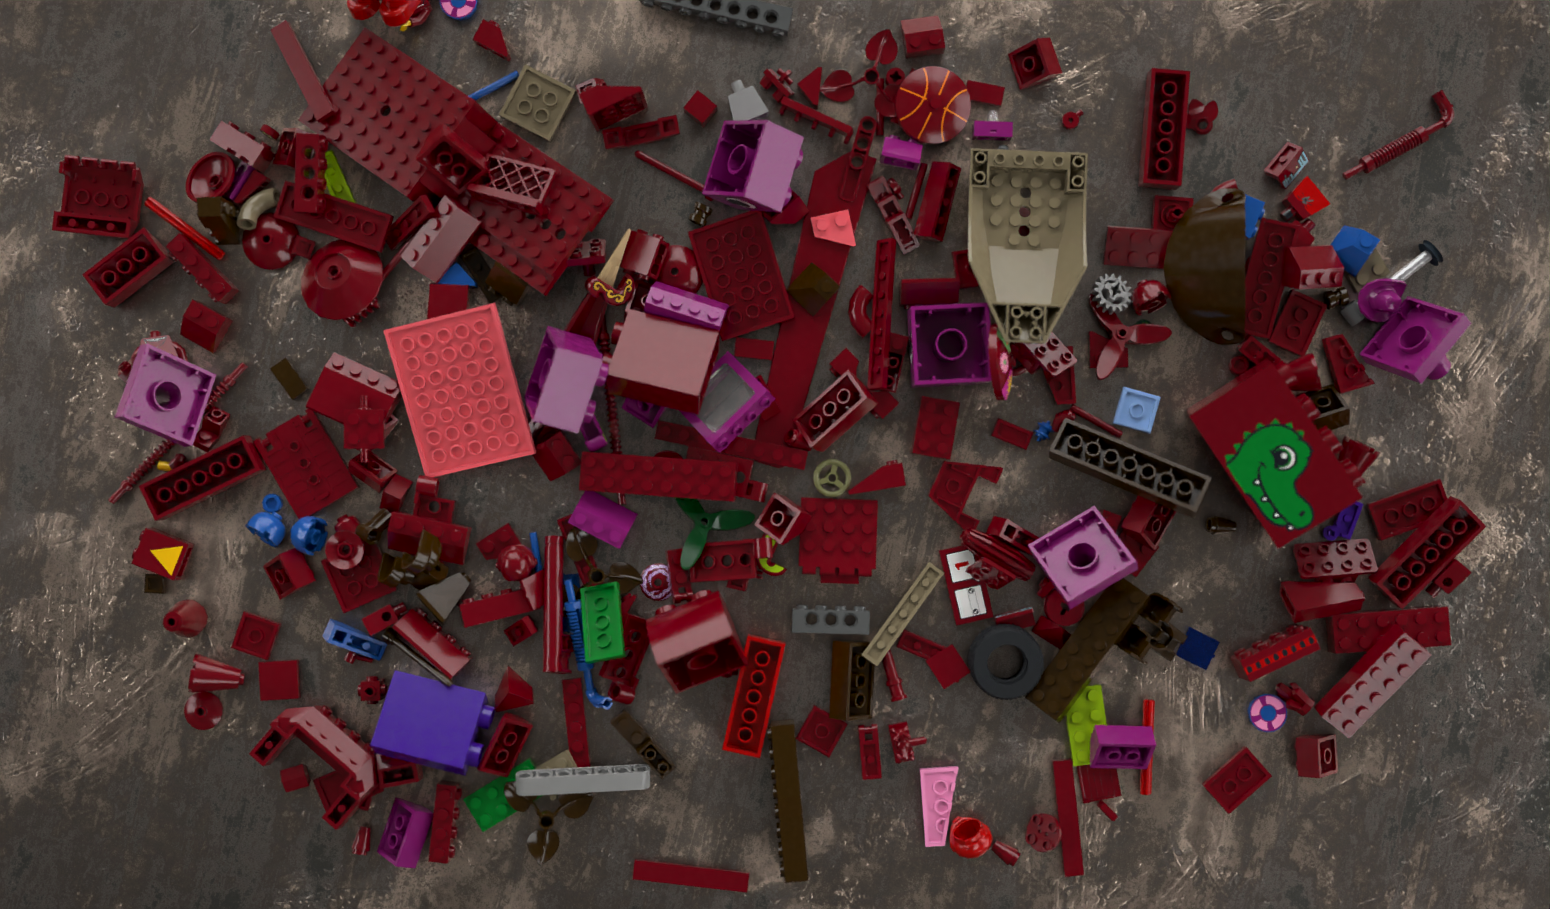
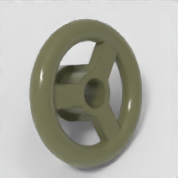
[813,459,851,497]

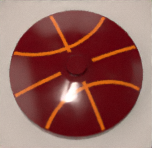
[894,66,971,145]

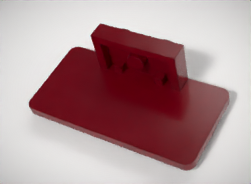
[1009,332,1077,378]
[1293,538,1378,583]

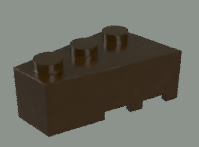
[197,197,240,245]

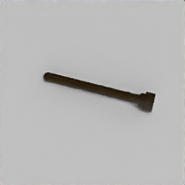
[381,628,453,687]

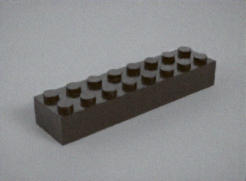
[1049,418,1212,519]
[1025,578,1151,723]
[767,719,808,883]

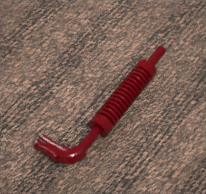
[1342,90,1454,180]

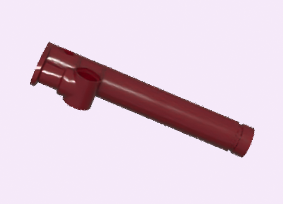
[543,536,574,674]

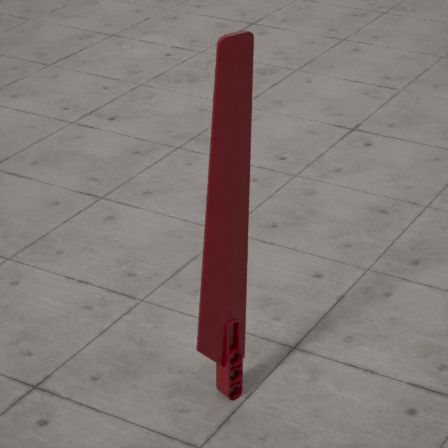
[755,116,877,468]

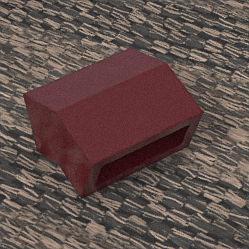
[280,764,311,793]

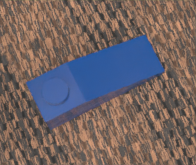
[322,618,387,661]

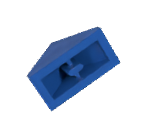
[438,262,478,288]

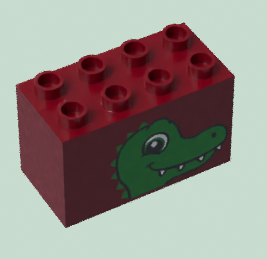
[1187,358,1366,549]

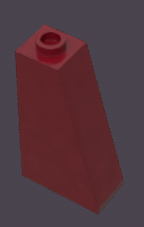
[1279,581,1365,623]

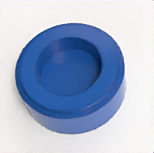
[262,494,283,513]

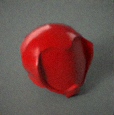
[949,816,993,859]

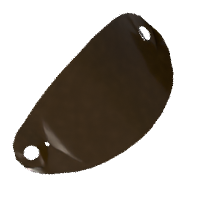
[1164,188,1246,345]

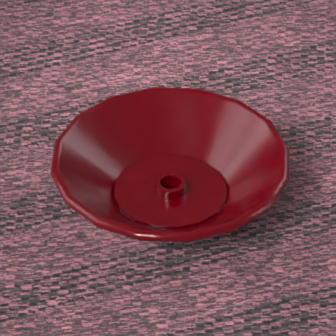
[301,239,383,320]

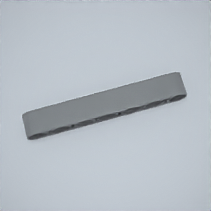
[516,764,650,796]

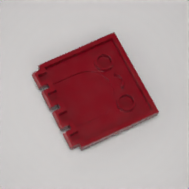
[799,497,878,577]

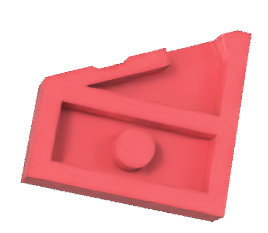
[810,210,856,247]

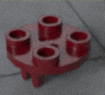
[1025,813,1062,853]

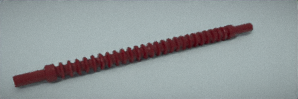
[598,315,626,505]
[108,362,248,504]

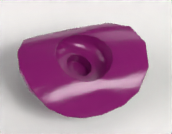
[1357,278,1407,322]

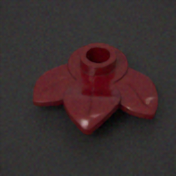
[1186,99,1218,135]

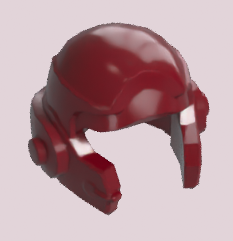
[496,544,538,581]

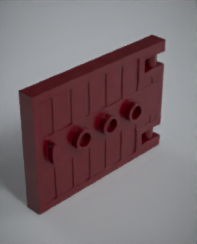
[253,409,360,519]

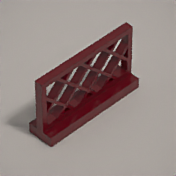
[467,153,557,216]

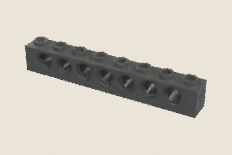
[639,0,793,37]

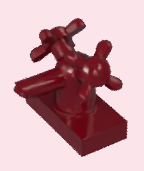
[888,721,927,764]

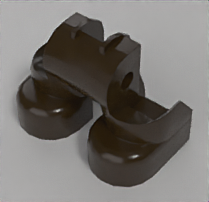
[378,530,449,590]
[1117,592,1188,665]

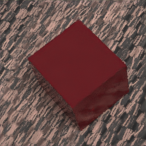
[683,90,718,128]

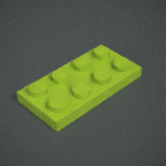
[1065,684,1107,766]

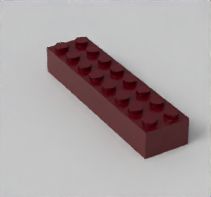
[579,451,738,502]

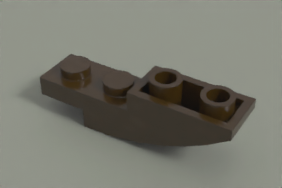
[610,708,676,780]

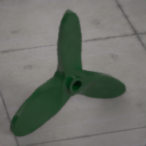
[674,497,755,571]

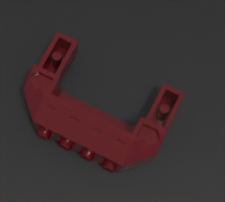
[249,705,380,830]

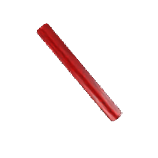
[144,197,225,260]
[1140,699,1155,795]

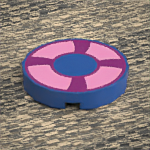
[440,0,478,20]
[1247,693,1287,732]

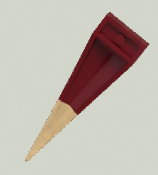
[564,228,631,346]

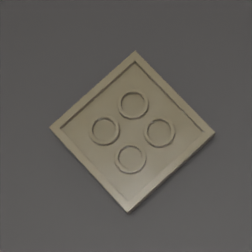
[499,64,577,142]

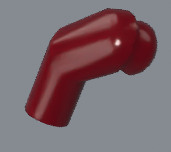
[1051,410,1076,433]

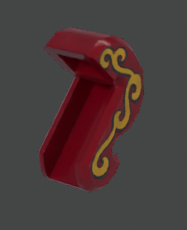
[585,274,635,306]

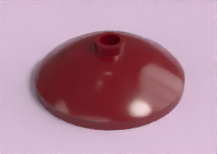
[185,152,235,203]
[242,213,300,270]
[648,245,703,294]

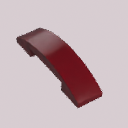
[602,115,680,150]

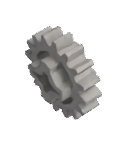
[1091,273,1132,315]

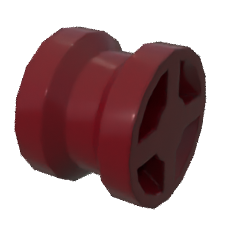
[885,68,905,86]

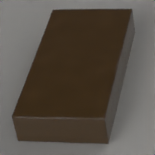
[270,358,309,400]

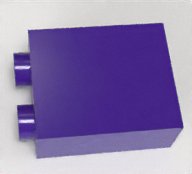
[370,670,495,776]

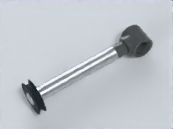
[1339,240,1443,326]

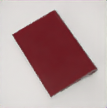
[1077,764,1122,803]

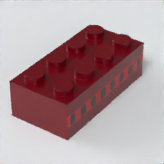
[1230,623,1321,682]

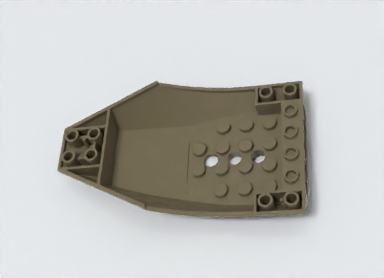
[968,148,1088,344]

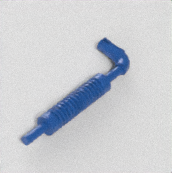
[564,579,613,710]

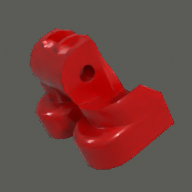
[346,0,421,27]

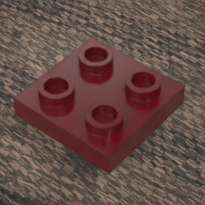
[1152,195,1194,230]
[566,238,607,276]

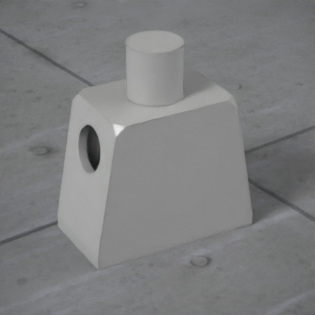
[728,80,769,121]

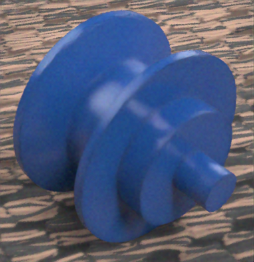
[1033,421,1055,442]

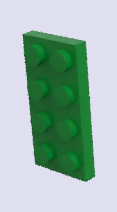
[580,581,625,664]
[463,758,543,832]

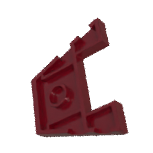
[927,461,1004,530]

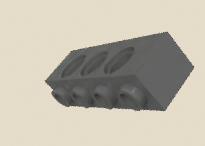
[792,605,870,635]

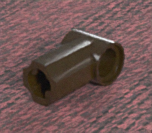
[355,508,391,545]

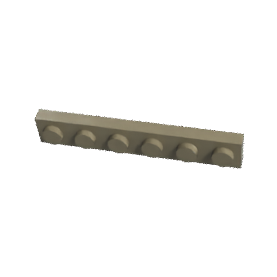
[861,562,944,667]

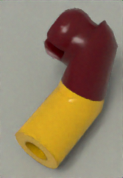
[157,453,186,471]

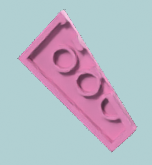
[919,766,958,847]

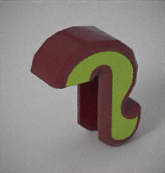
[756,533,787,576]

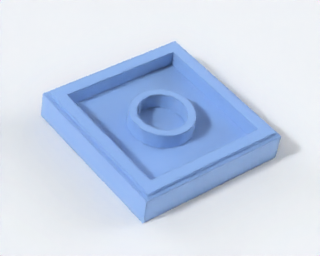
[1112,387,1161,434]

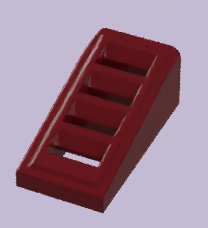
[234,170,272,206]

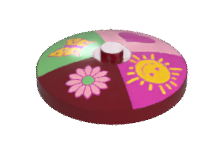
[989,323,1016,401]

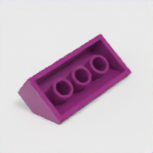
[644,281,729,332]

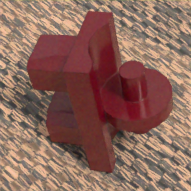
[760,68,795,103]

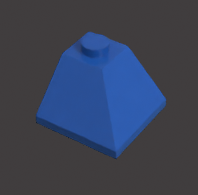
[1330,225,1380,277]

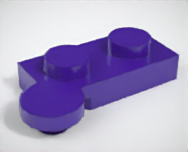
[1322,502,1364,541]

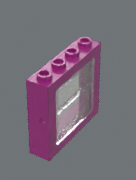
[679,351,775,453]

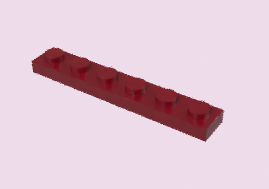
[562,677,593,793]

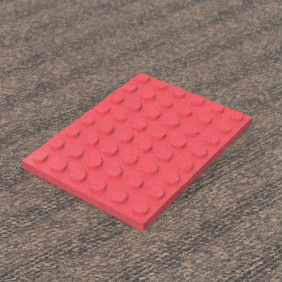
[383,303,536,477]

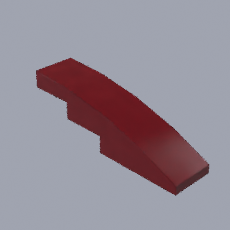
[866,175,920,255]

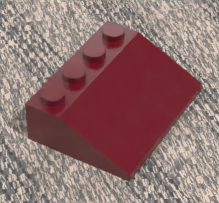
[579,85,648,132]
[306,352,402,425]

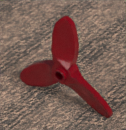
[1088,293,1172,380]

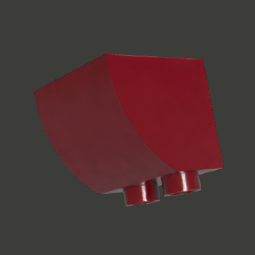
[646,590,749,694]

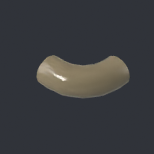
[237,188,280,230]

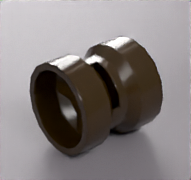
[688,202,713,227]
[1323,287,1349,310]

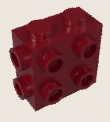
[619,229,670,281]

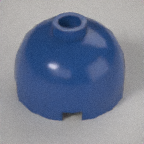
[245,512,286,548]
[290,516,328,556]

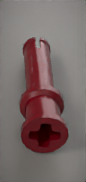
[882,649,907,702]

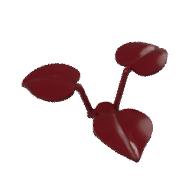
[820,29,899,117]

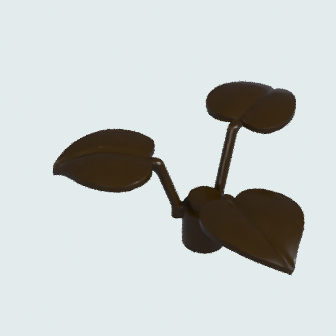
[563,527,643,617]
[504,780,594,865]

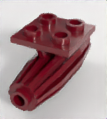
[959,527,1036,590]

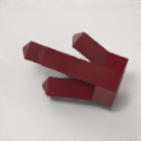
[1275,682,1315,716]

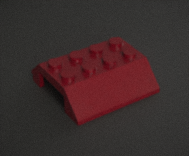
[52,155,144,239]

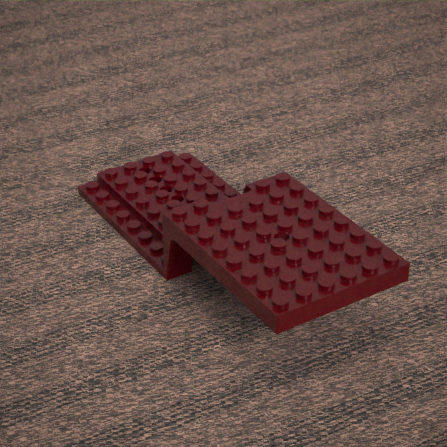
[298,27,614,296]

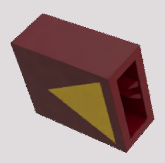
[131,527,195,581]

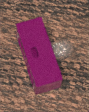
[972,110,1013,141]

